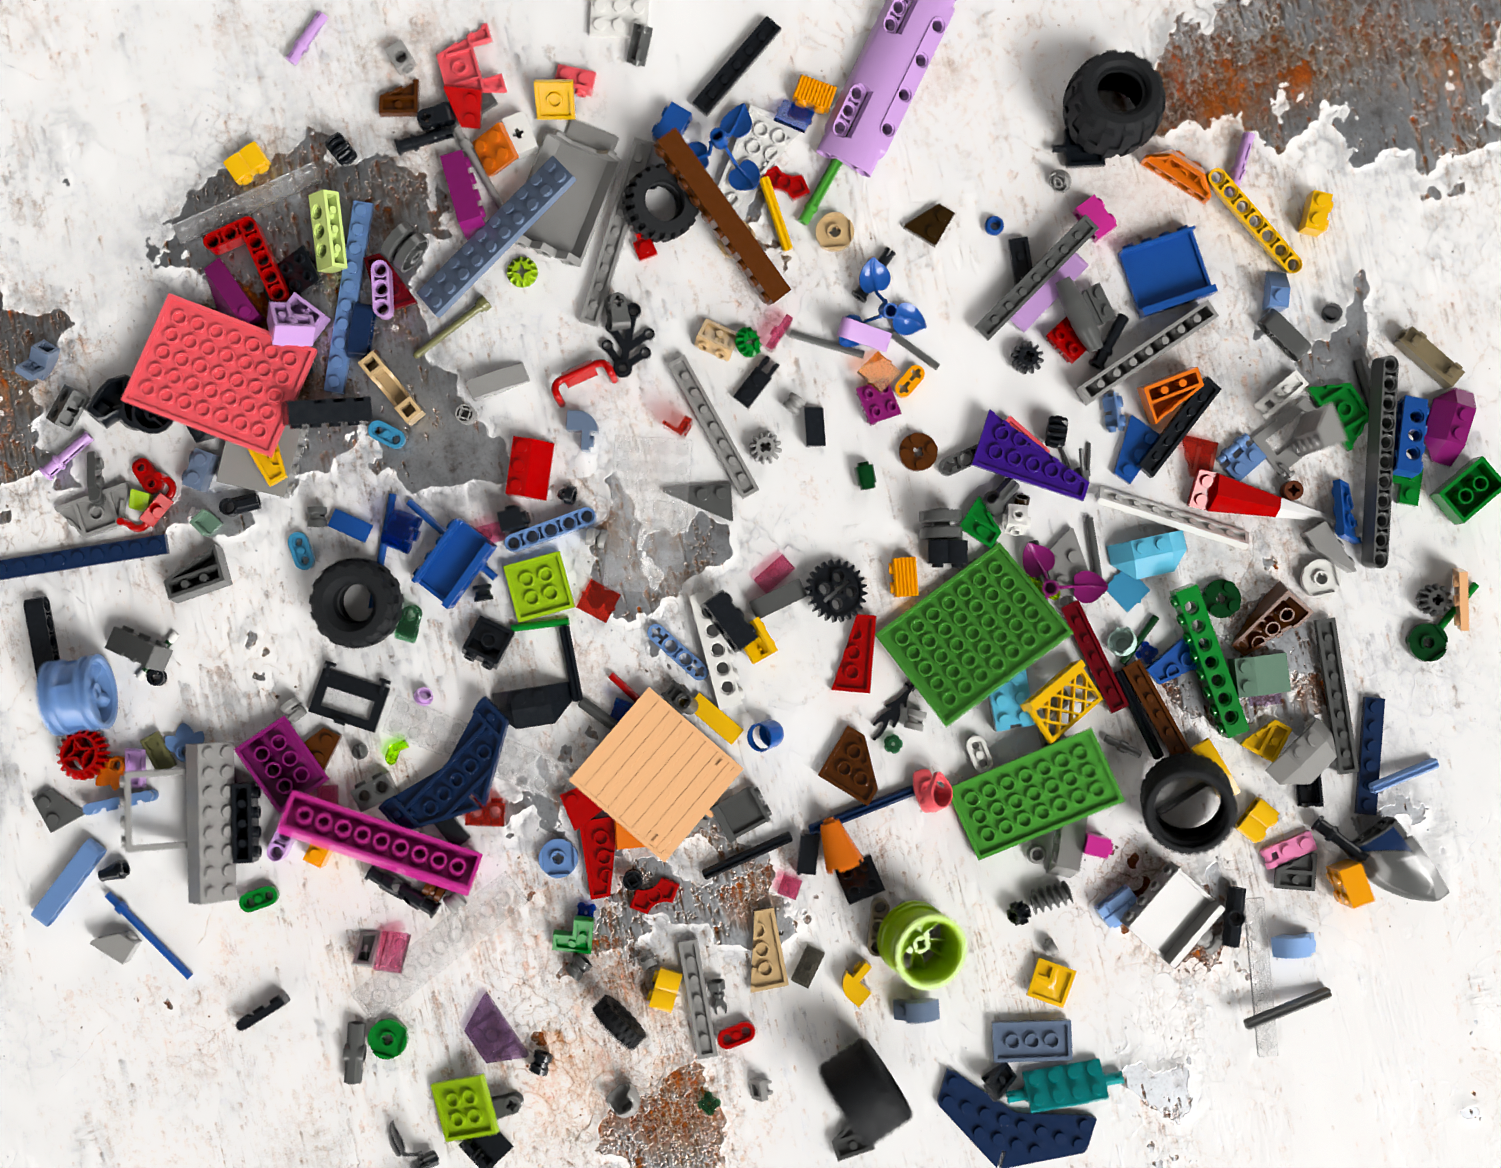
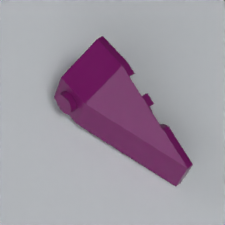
[204,257,266,326]

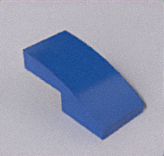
[327,508,373,543]

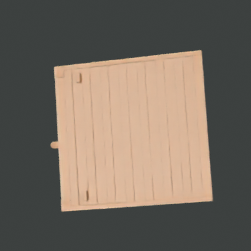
[569,687,744,863]

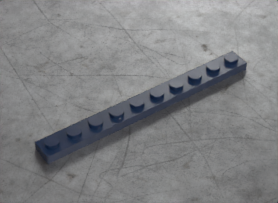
[0,534,170,581]

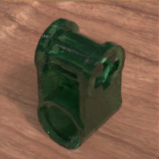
[394,605,423,644]

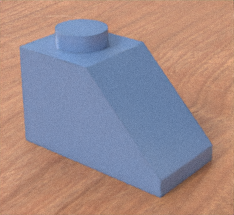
[1262,271,1291,312]

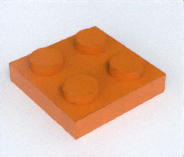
[472,122,519,177]

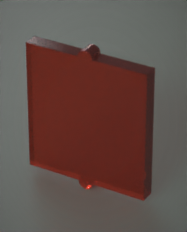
[576,579,621,623]

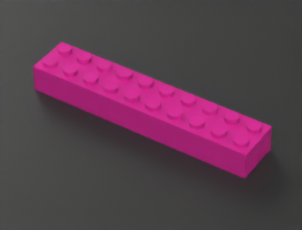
[277,790,483,896]

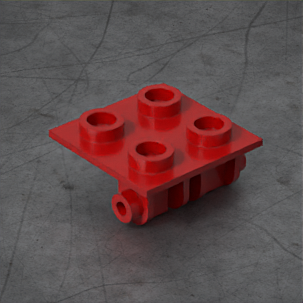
[1045,316,1086,364]

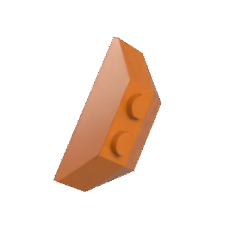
[1139,149,1211,204]

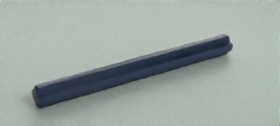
[808,785,915,835]

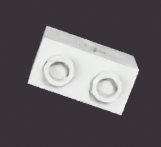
[502,111,539,160]

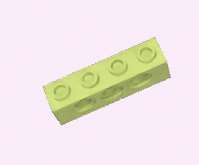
[308,189,348,274]

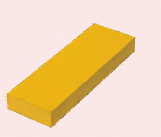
[694,692,744,745]

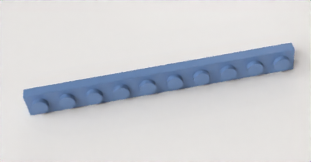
[324,200,374,394]

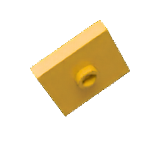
[534,79,576,120]

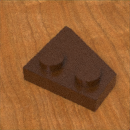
[379,79,420,117]
[304,727,342,771]

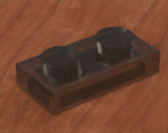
[791,943,825,988]

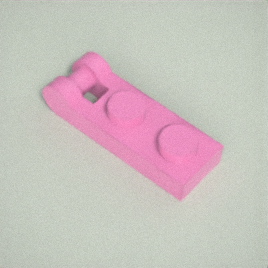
[1259,830,1318,869]

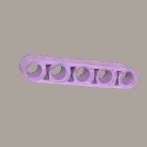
[1010,252,1089,333]

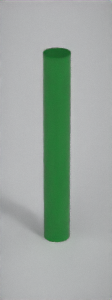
[1437,582,1479,629]
[511,617,570,632]

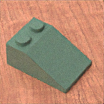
[1228,652,1291,698]

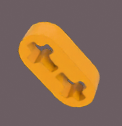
[894,365,925,398]

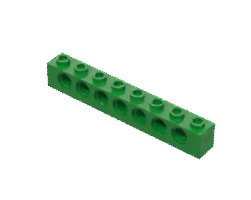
[1169,583,1250,739]

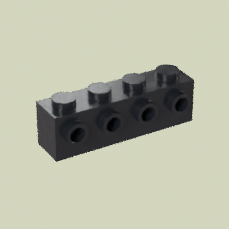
[231,782,262,864]

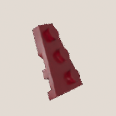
[364,253,418,314]

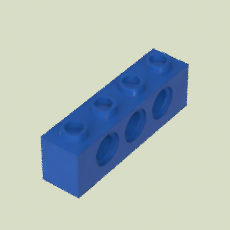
[1393,395,1430,478]

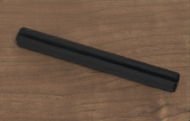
[1114,670,1164,760]
[702,832,793,880]

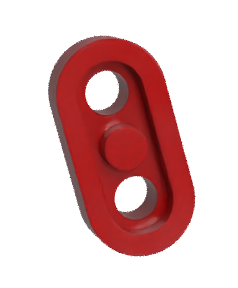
[132,458,165,494]
[717,1021,755,1049]

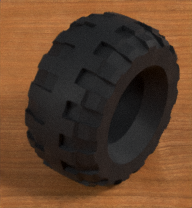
[309,558,404,649]

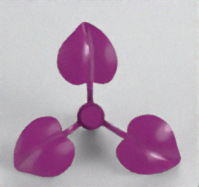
[1023,543,1108,608]

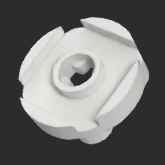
[1300,559,1341,598]

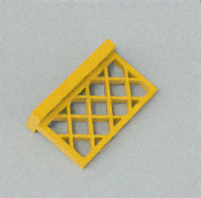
[1019,659,1104,744]

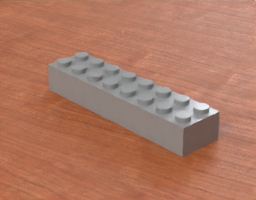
[186,742,237,905]

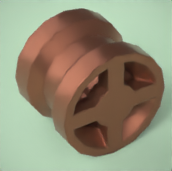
[1279,480,1304,501]

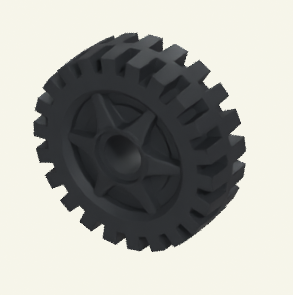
[592,995,646,1050]

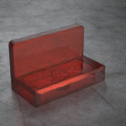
[662,415,694,440]

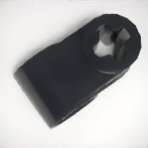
[417,102,457,132]

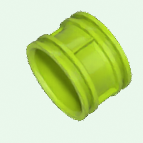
[877,900,967,990]

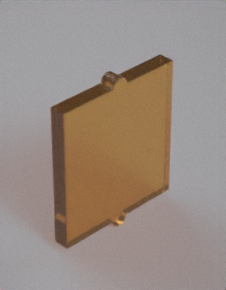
[857,351,901,394]

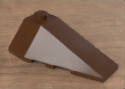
[1231,581,1314,656]

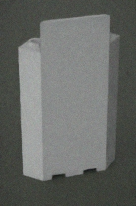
[514,120,623,267]

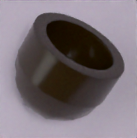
[1014,494,1030,505]

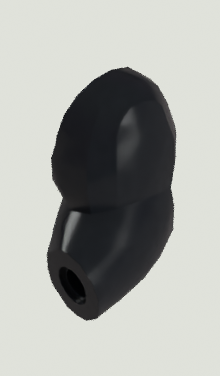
[84,374,174,434]

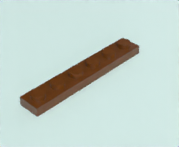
[1121,659,1192,755]

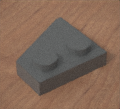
[32,789,85,833]

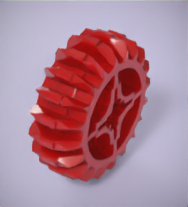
[56,729,111,780]

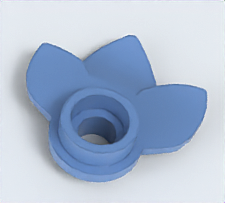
[165,723,205,762]

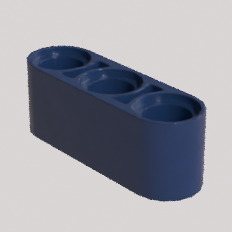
[347,302,377,360]

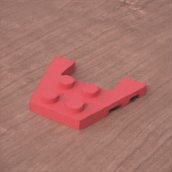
[436,23,507,93]

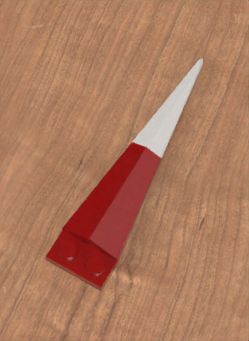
[1186,468,1336,523]

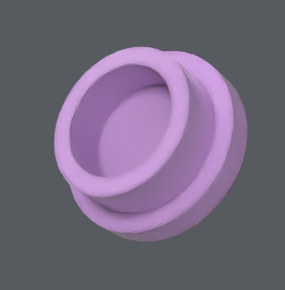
[413,687,433,706]

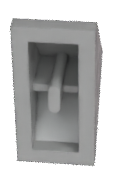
[352,931,380,968]

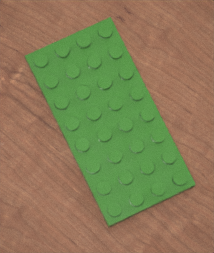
[951,727,1125,860]

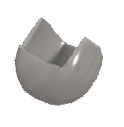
[606,1084,641,1118]

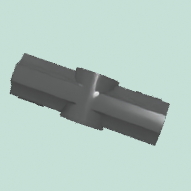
[343,1021,367,1085]

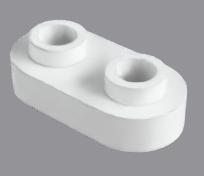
[965,736,994,773]

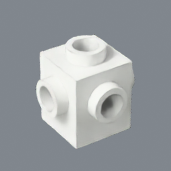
[1002,503,1031,536]

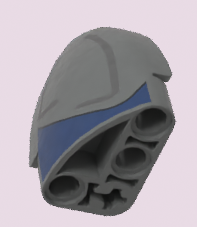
[1345,816,1450,902]

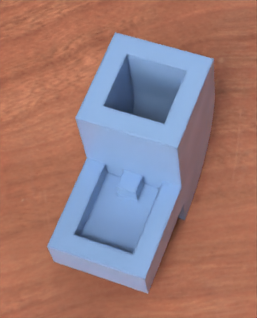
[1271,932,1316,959]

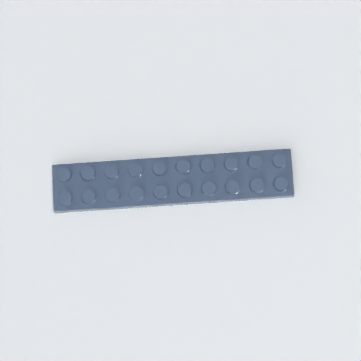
[417,155,577,318]

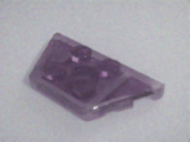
[464,992,529,1063]

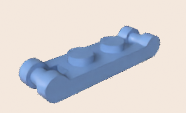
[83,789,159,815]

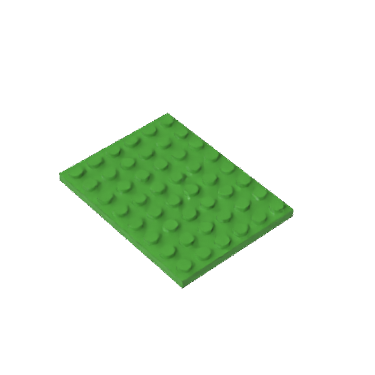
[875,542,1073,728]

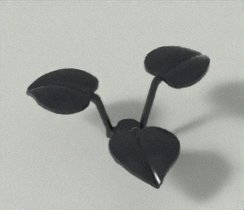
[388,1120,439,1168]

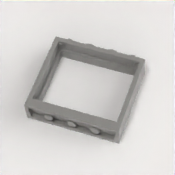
[119,768,187,853]

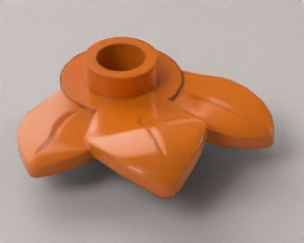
[95,756,125,791]

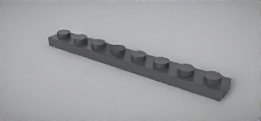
[974,214,1099,341]
[1313,617,1359,775]

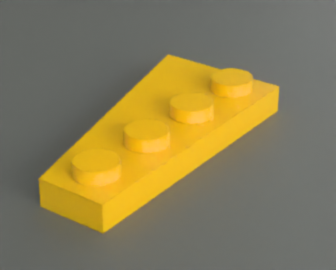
[248,444,288,487]

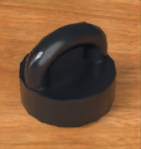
[1321,303,1343,324]
[557,485,578,505]

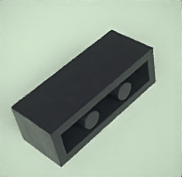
[700,590,758,653]

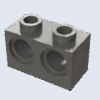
[46,384,90,432]
[350,772,400,813]

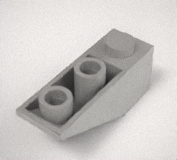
[1300,521,1357,573]

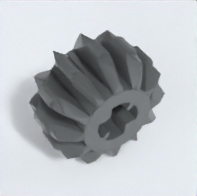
[1416,583,1453,617]

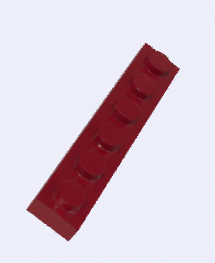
[1060,600,1129,714]

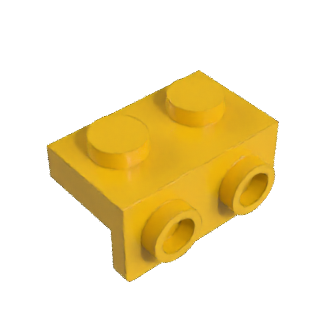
[744,617,778,664]

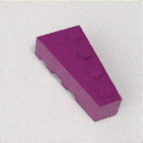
[440,149,486,241]

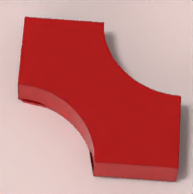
[763,165,810,201]
[629,877,680,914]

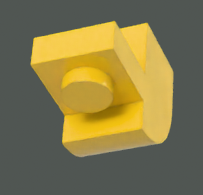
[842,959,872,1008]

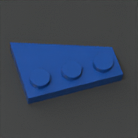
[1331,479,1362,545]

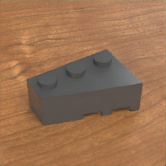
[164,544,233,604]
[104,625,173,672]

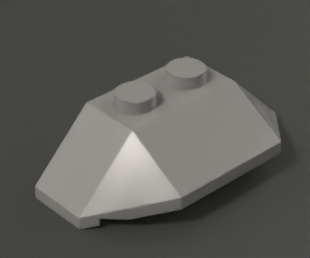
[1265,718,1337,785]

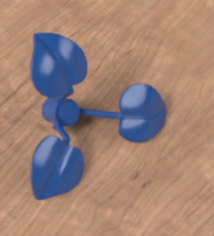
[688,103,760,191]
[839,258,927,347]

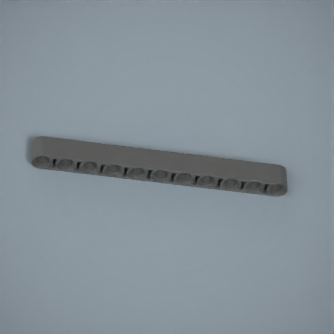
[1361,355,1399,569]

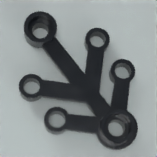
[602,303,655,378]

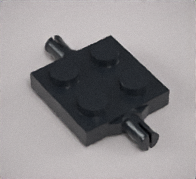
[1051,128,1106,169]

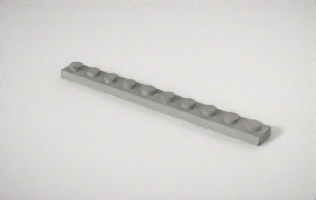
[579,137,653,327]

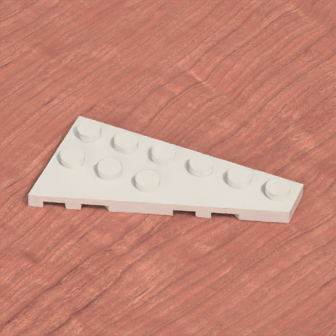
[718,105,804,210]

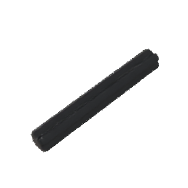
[559,625,583,702]

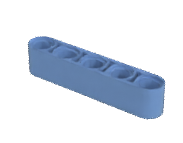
[504,507,597,553]
[31,838,107,927]

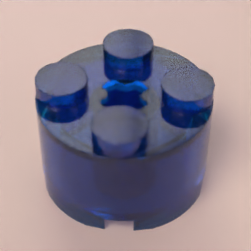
[381,509,423,554]

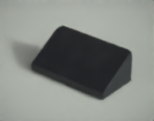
[804,407,826,447]

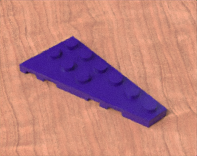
[971,409,1090,502]

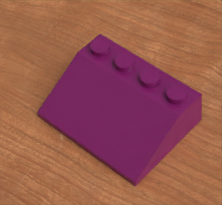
[233,715,329,815]

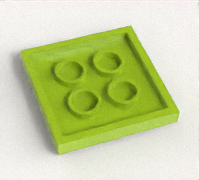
[503,551,575,623]
[431,1073,500,1142]

